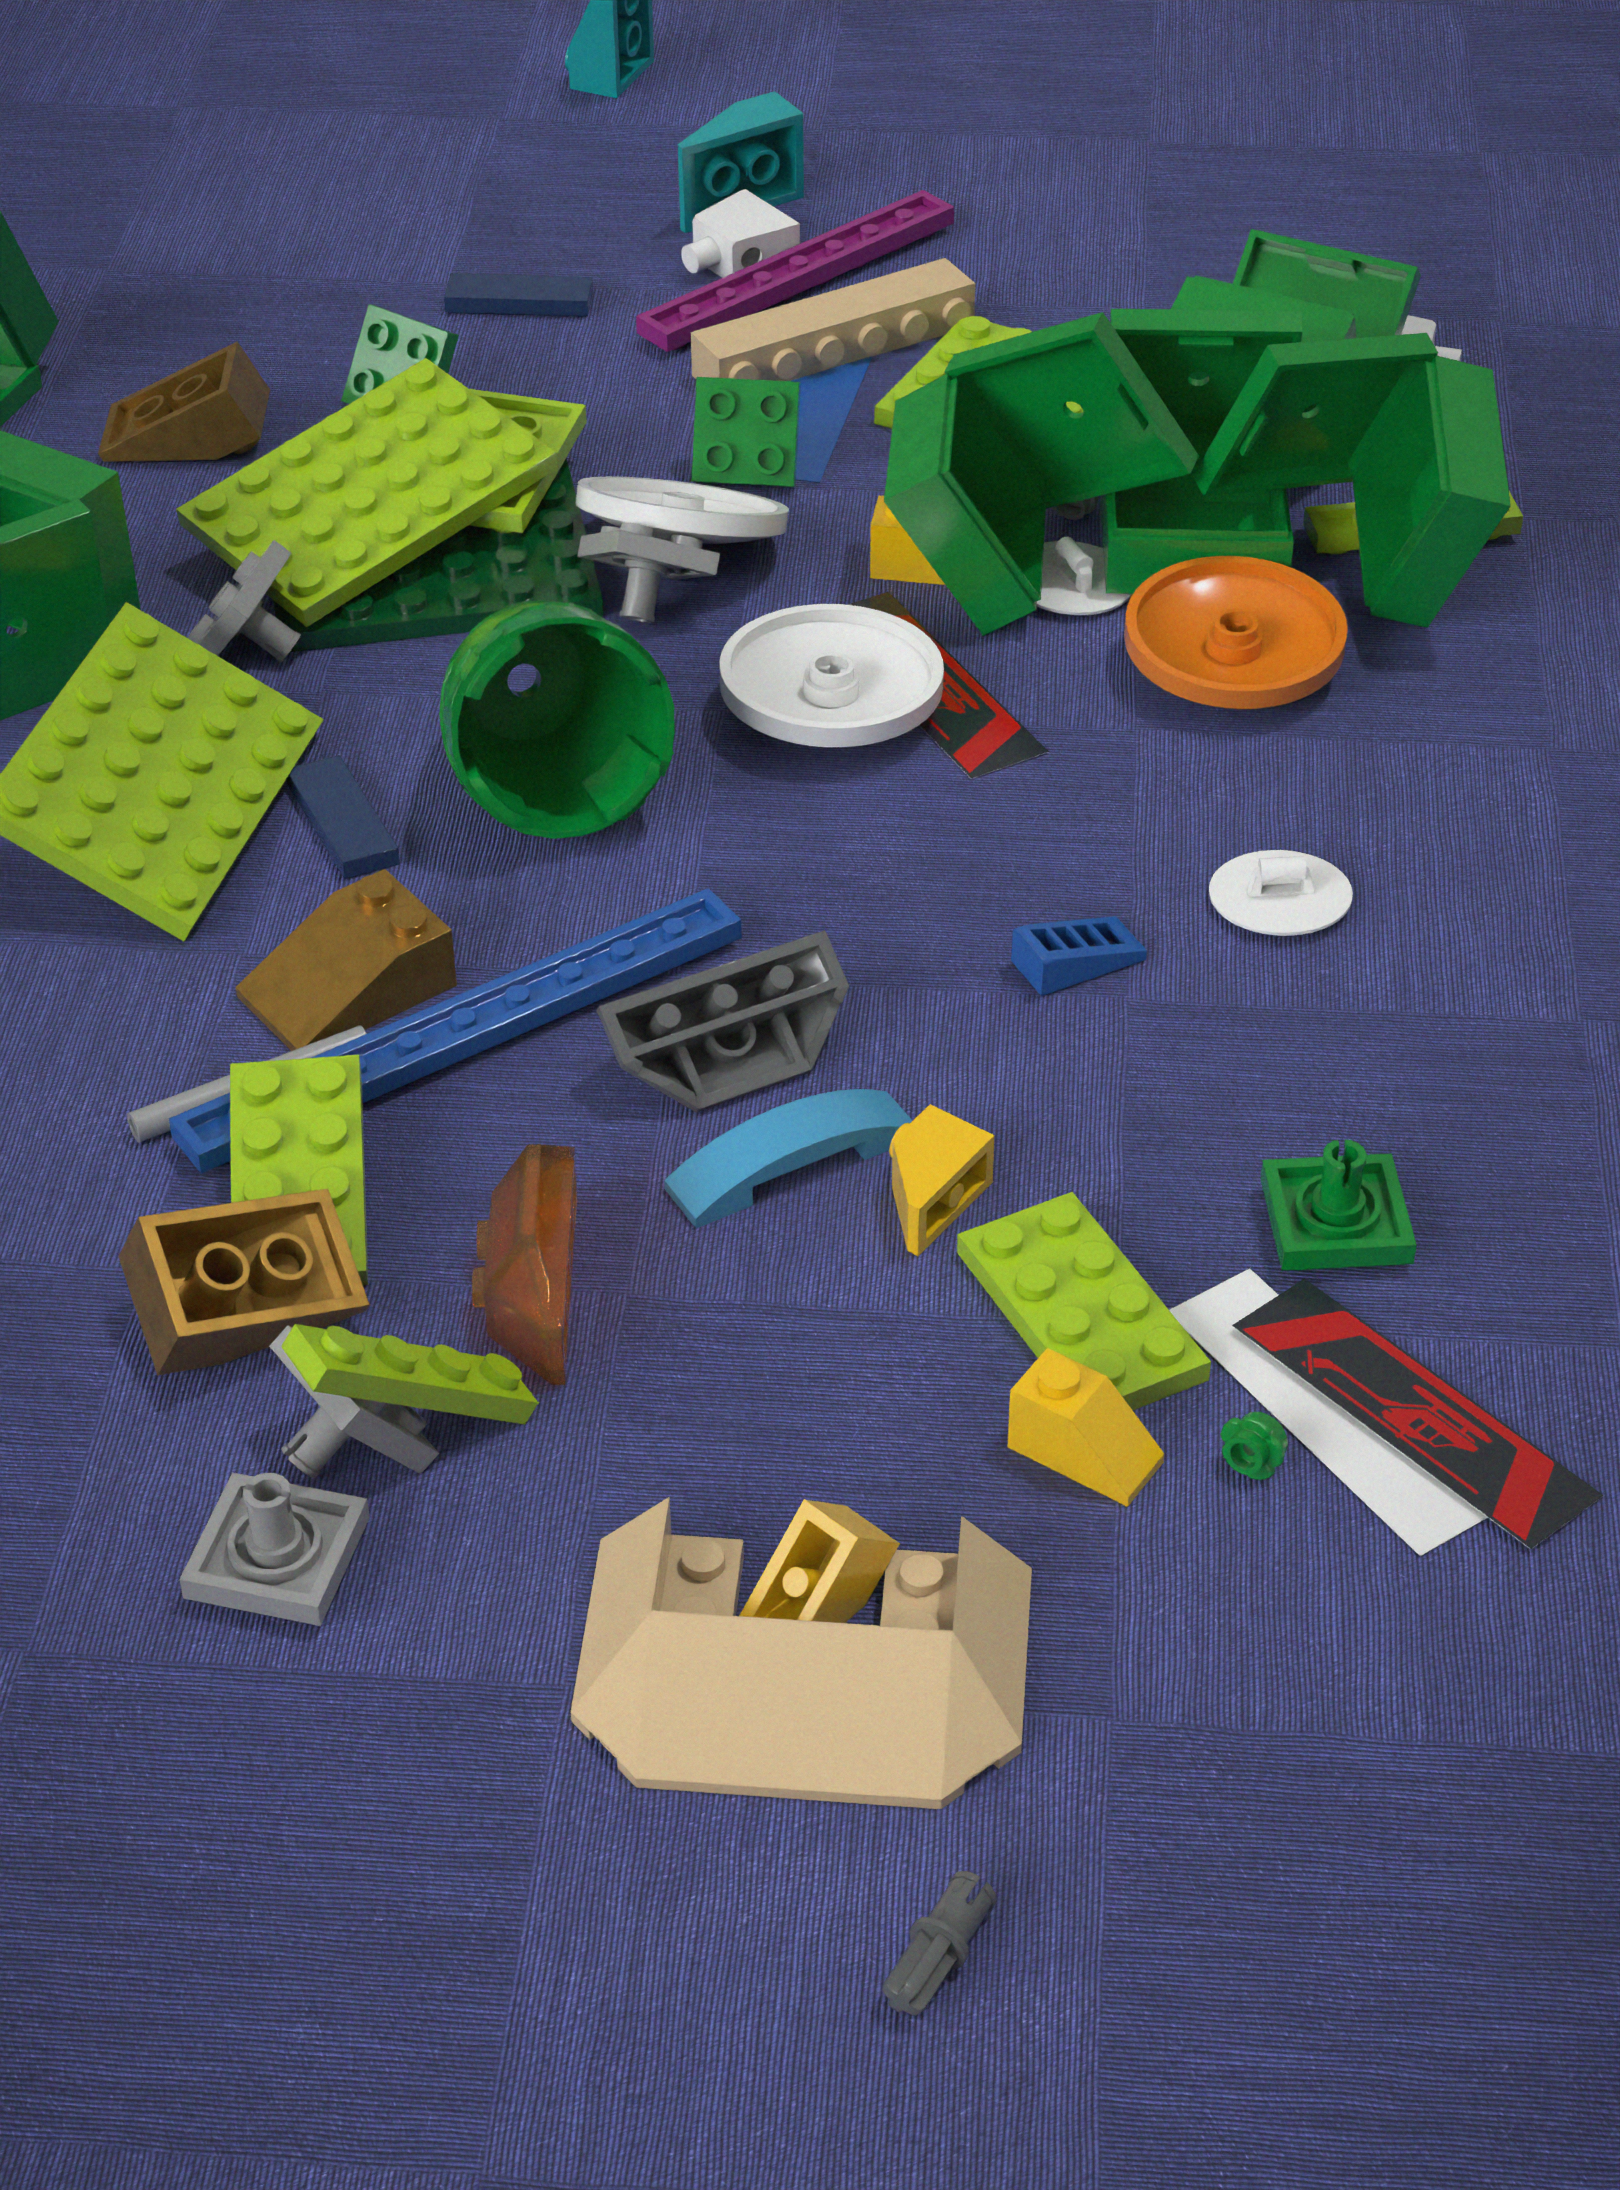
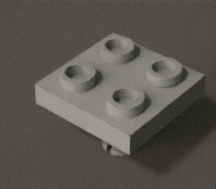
[578,522,720,623]
[187,540,301,663]
[269,1325,439,1478]
[179,1472,370,1626]

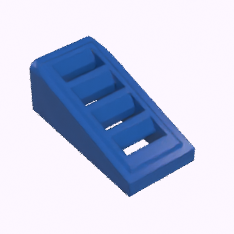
[1011,916,1147,996]

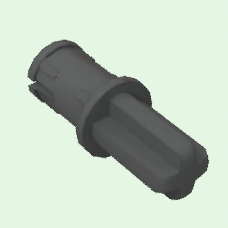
[882,1871,997,2016]

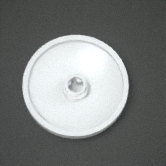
[576,476,789,544]
[719,604,944,747]

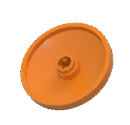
[1124,556,1348,709]

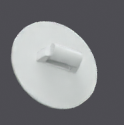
[1037,537,1132,615]
[1209,850,1353,936]

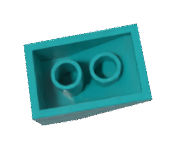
[565,0,654,98]
[678,91,804,233]

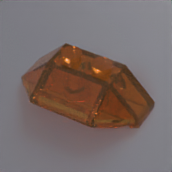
[472,1144,578,1385]

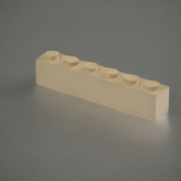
[691,258,975,381]

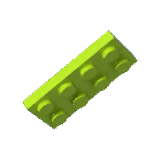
[230,1055,368,1285]
[957,1192,1211,1410]

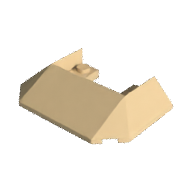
[571,1497,1032,1809]

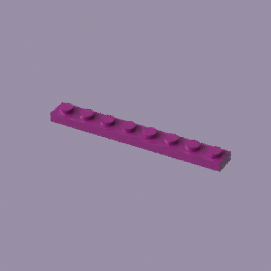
[636,190,954,352]

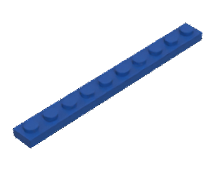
[169,888,742,1174]

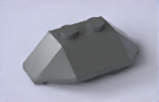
[596,930,849,1113]

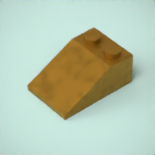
[98,341,270,462]
[235,869,457,1051]
[118,1189,370,1376]

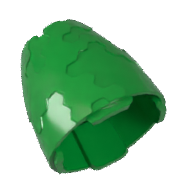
[439,600,675,839]

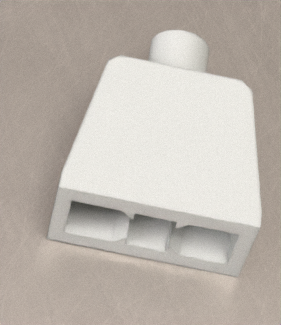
[681,189,800,278]

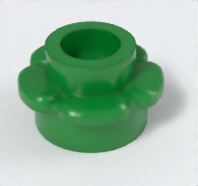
[1220,1412,1288,1480]

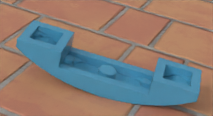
[664,1089,913,1228]

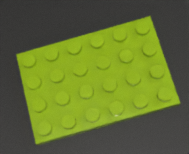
[176,358,559,627]
[0,602,324,941]

